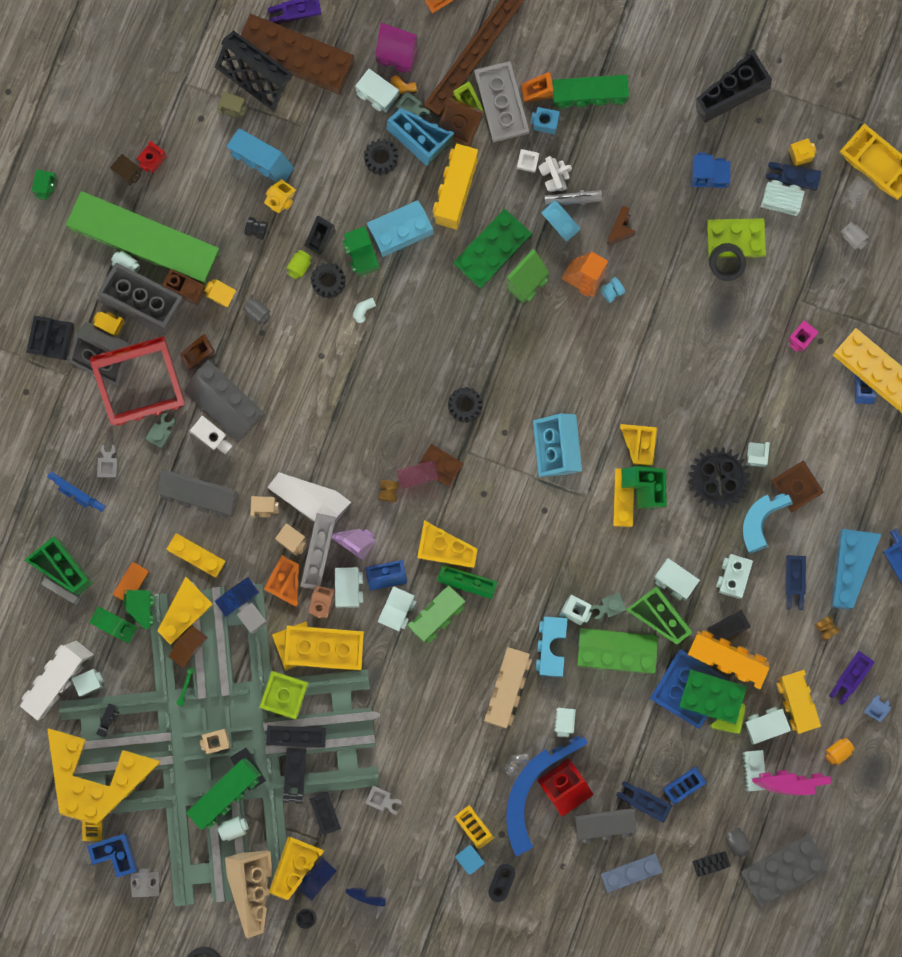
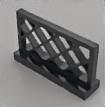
[215,31,293,111]

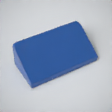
[365,560,407,590]

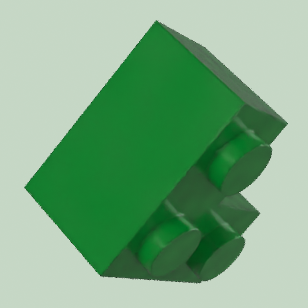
[342,226,380,277]
[621,466,667,510]

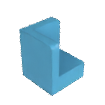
[455,844,485,875]

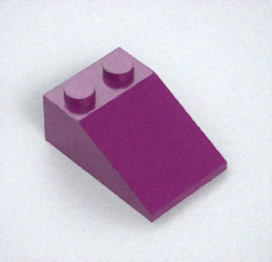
[375,22,419,73]

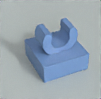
[864,695,891,722]

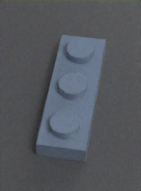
[600,853,662,893]

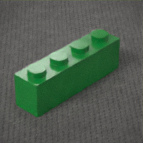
[552,75,629,109]
[186,758,262,830]

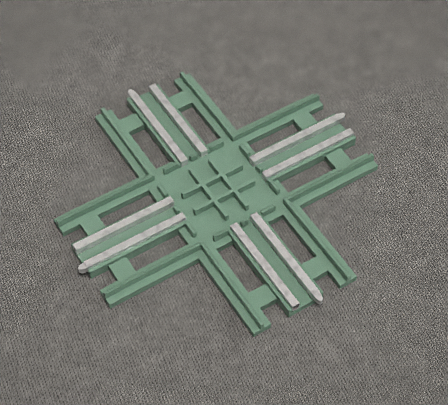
[59,582,380,906]

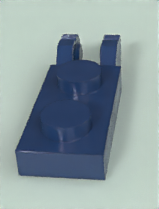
[766,162,821,191]
[785,555,806,610]
[616,781,673,823]

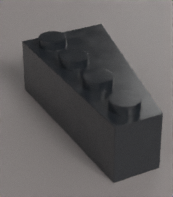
[696,49,772,123]

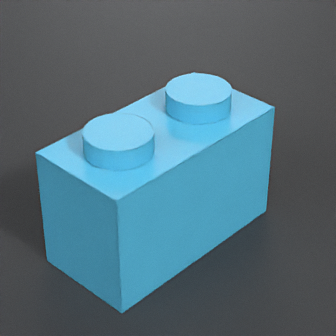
[541,199,581,242]

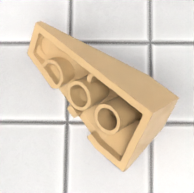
[225,851,272,938]

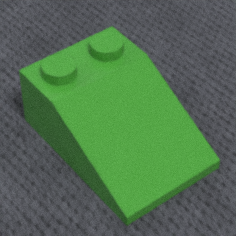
[507,249,549,304]

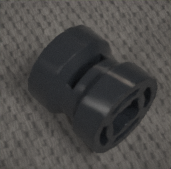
[244,217,268,240]
[296,908,317,929]

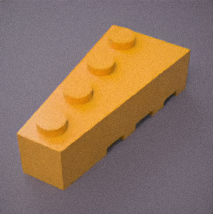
[688,630,770,689]

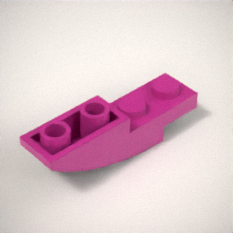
[752,770,831,795]

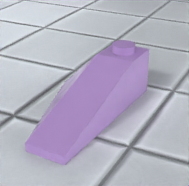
[331,529,376,560]

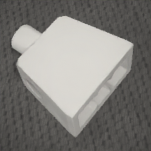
[190,416,232,455]

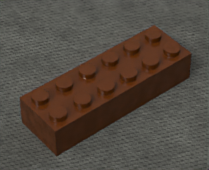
[241,13,355,95]

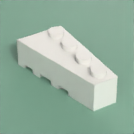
[20,640,94,720]

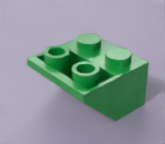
[123,590,154,629]

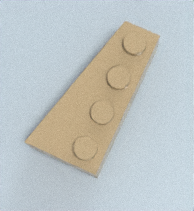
[484,647,532,729]

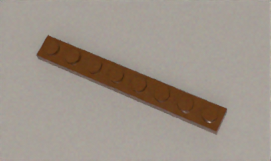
[424,0,525,117]

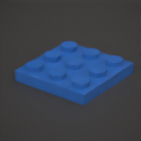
[649,649,730,730]

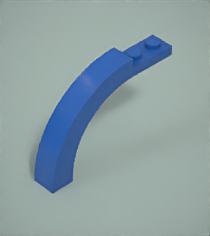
[506,735,588,857]

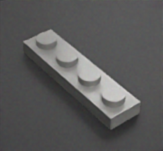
[300,513,336,589]

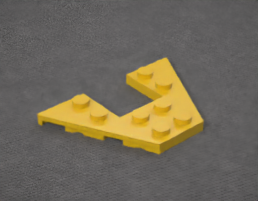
[48,728,160,825]

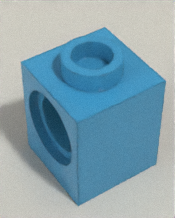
[531,107,560,135]

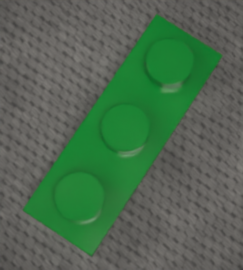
[437,564,498,599]

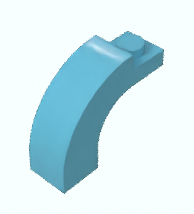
[743,493,793,554]

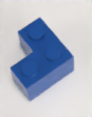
[691,152,731,188]
[87,833,139,878]

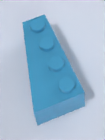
[831,529,881,610]

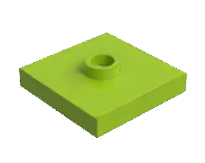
[259,671,309,720]

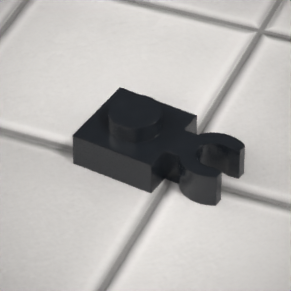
[96,703,120,737]

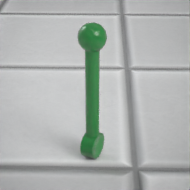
[176,667,195,706]

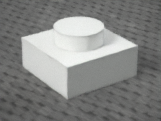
[517,149,539,173]

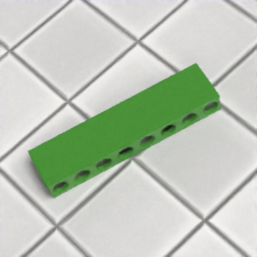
[66,191,220,285]

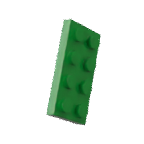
[453,208,532,289]

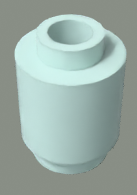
[111,250,140,273]
[218,816,249,841]

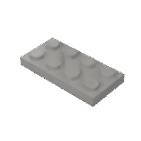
[474,61,529,143]

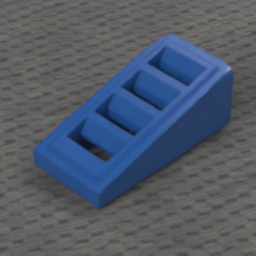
[855,375,876,404]
[663,766,707,805]

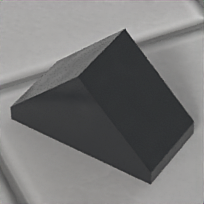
[304,215,336,255]

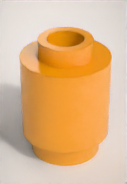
[825,738,855,766]

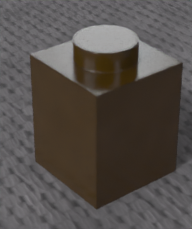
[110,154,142,186]

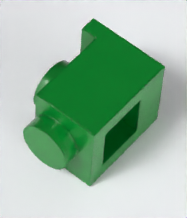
[31,169,58,200]

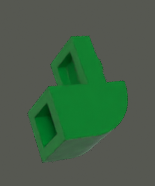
[89,606,138,644]

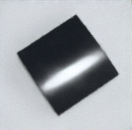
[26,316,74,360]

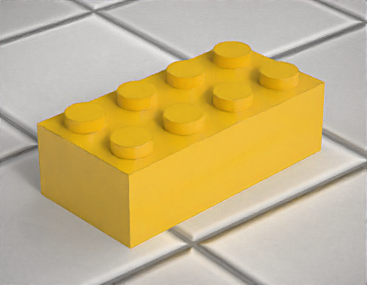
[432,143,478,230]

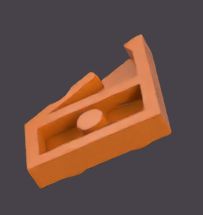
[264,555,299,607]

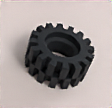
[364,139,398,176]
[311,262,346,299]
[448,387,482,423]
[692,851,731,877]

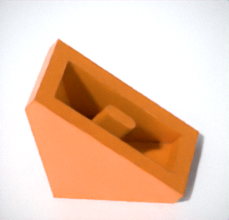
[521,72,553,102]

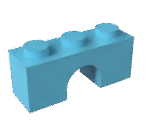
[536,617,567,678]

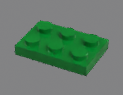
[679,670,747,725]

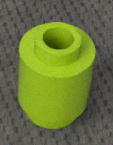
[286,250,312,280]

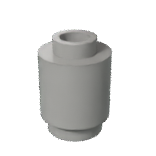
[841,222,869,250]

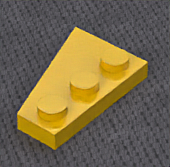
[417,520,478,568]
[157,577,213,645]
[269,837,324,900]

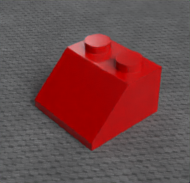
[537,758,594,817]

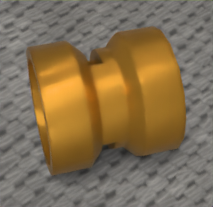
[378,480,399,502]
[814,614,841,641]

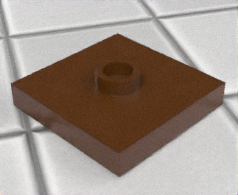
[438,97,484,147]
[771,460,824,513]

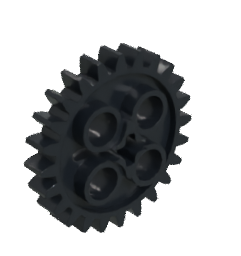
[688,447,751,510]

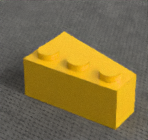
[776,670,821,734]

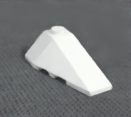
[267,473,351,525]

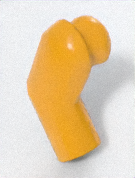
[390,75,417,94]

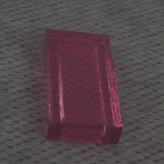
[397,460,439,489]

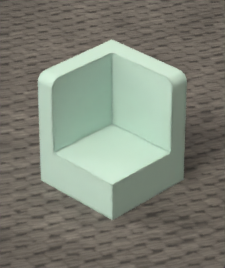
[746,442,770,468]

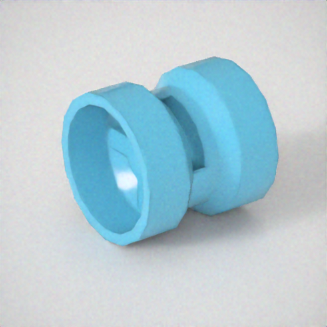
[599,277,625,303]

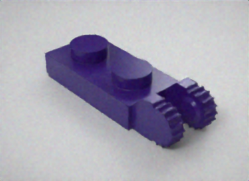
[267,0,322,24]
[829,651,875,705]

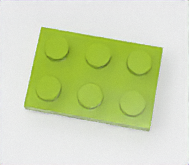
[707,218,766,258]

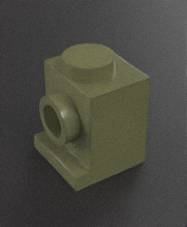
[217,91,248,118]

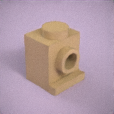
[250,496,279,518]
[200,729,231,754]

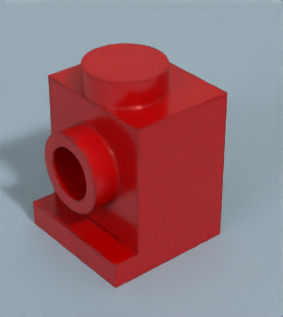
[137,140,167,174]

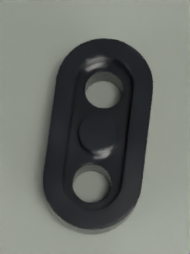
[488,864,515,902]

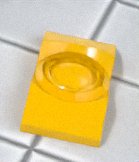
[840,123,902,200]

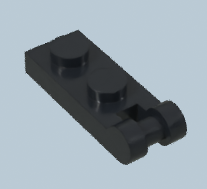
[283,748,307,804]

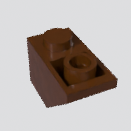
[162,269,206,306]

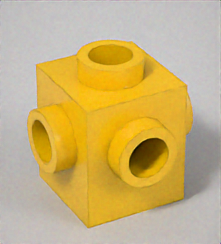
[264,179,296,213]

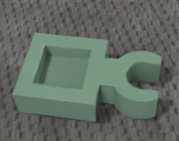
[395,92,430,120]
[145,413,176,449]
[590,592,626,620]

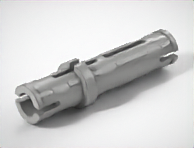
[544,190,602,207]

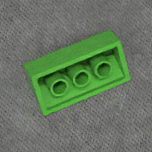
[577,628,657,674]

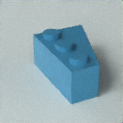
[386,108,455,166]
[226,128,294,183]

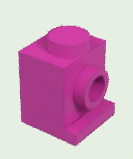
[788,320,819,352]

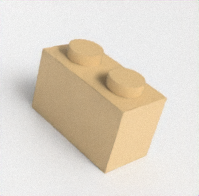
[275,523,308,556]

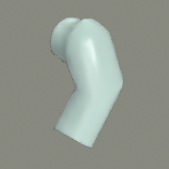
[353,298,376,323]

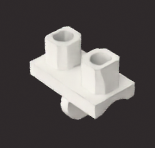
[539,156,572,192]

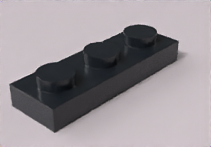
[266,725,326,748]

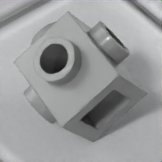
[130,868,160,897]

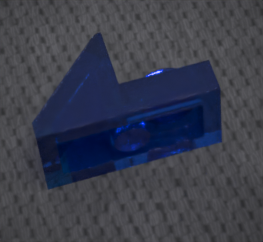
[298,858,337,901]

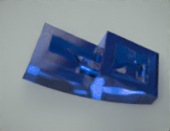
[215,577,260,617]

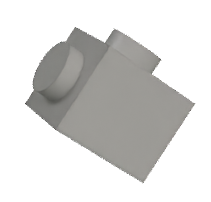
[237,603,268,634]

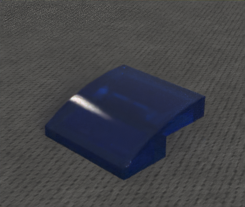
[346,888,387,907]

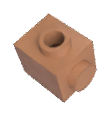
[309,586,335,618]

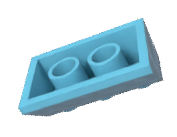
[367,200,433,257]
[533,413,582,477]

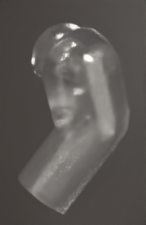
[505,753,530,777]

